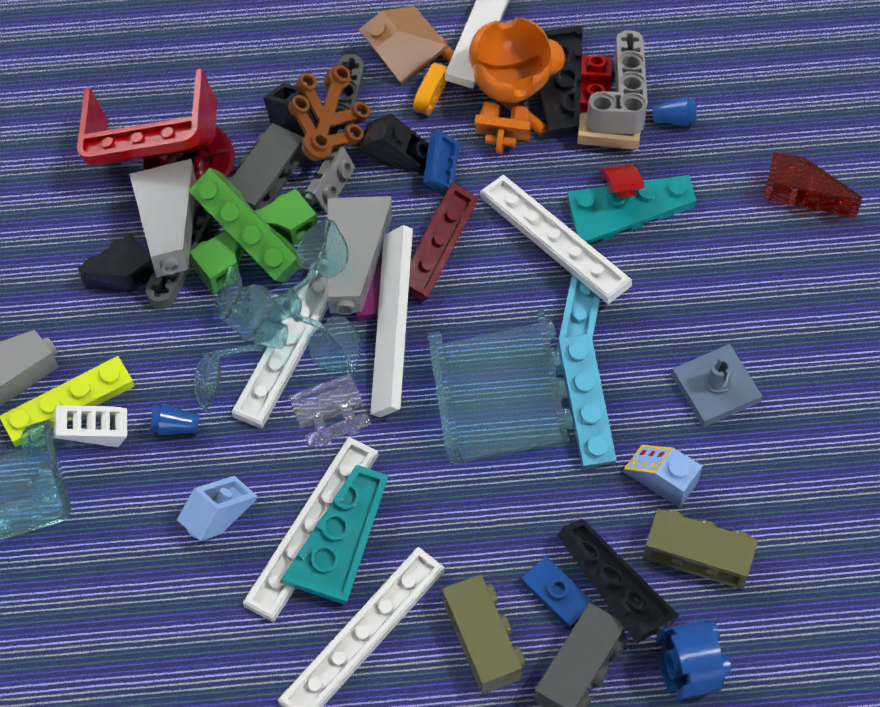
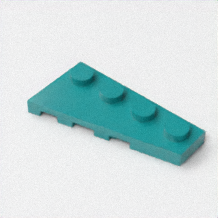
[567,175,696,244]
[280,465,389,605]

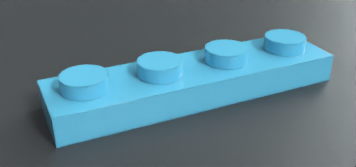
[552,275,601,376]
[558,333,617,469]

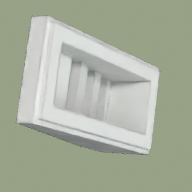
[54,405,127,447]

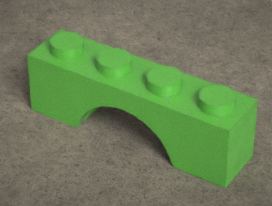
[188,168,307,283]
[190,188,319,295]

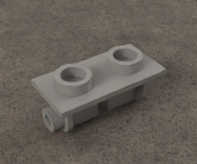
[303,146,356,214]

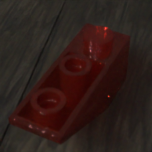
[763,151,862,218]

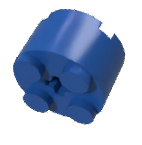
[656,620,731,700]

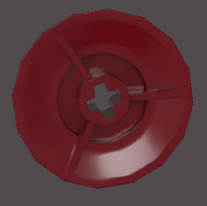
[143,127,236,181]

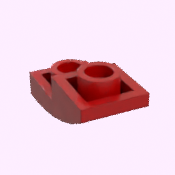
[580,55,612,113]
[600,164,645,198]

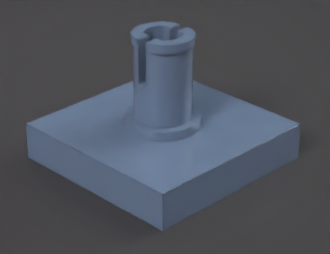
[671,344,763,427]

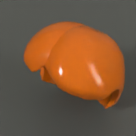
[469,18,565,103]

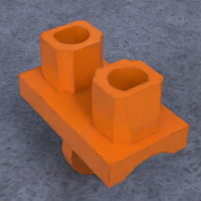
[474,102,531,154]

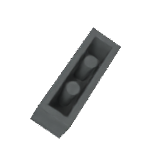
[228,123,305,210]
[534,602,628,707]

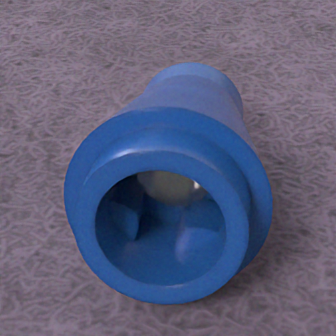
[653,96,697,127]
[150,403,200,436]

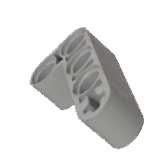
[586,30,648,134]

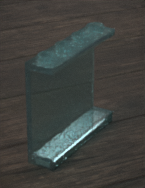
[428,309,574,465]

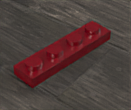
[408,182,479,301]

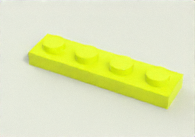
[0,356,135,448]

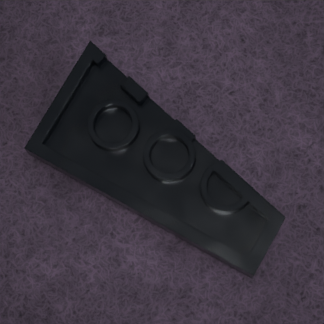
[537,25,583,137]
[557,518,679,644]

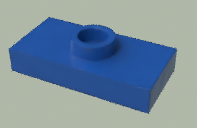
[423,129,460,196]
[521,556,595,630]

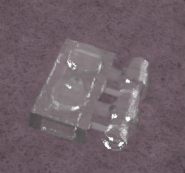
[288,373,371,448]

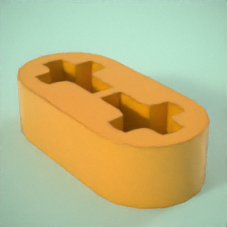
[413,62,448,116]

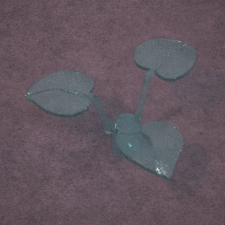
[221,219,361,374]
[194,266,288,413]

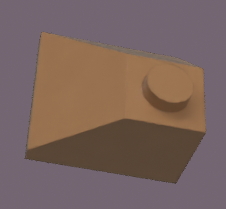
[359,6,449,85]

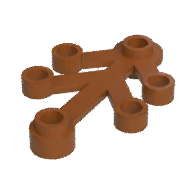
[288,65,370,161]

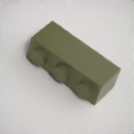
[643,509,758,590]
[442,574,526,695]

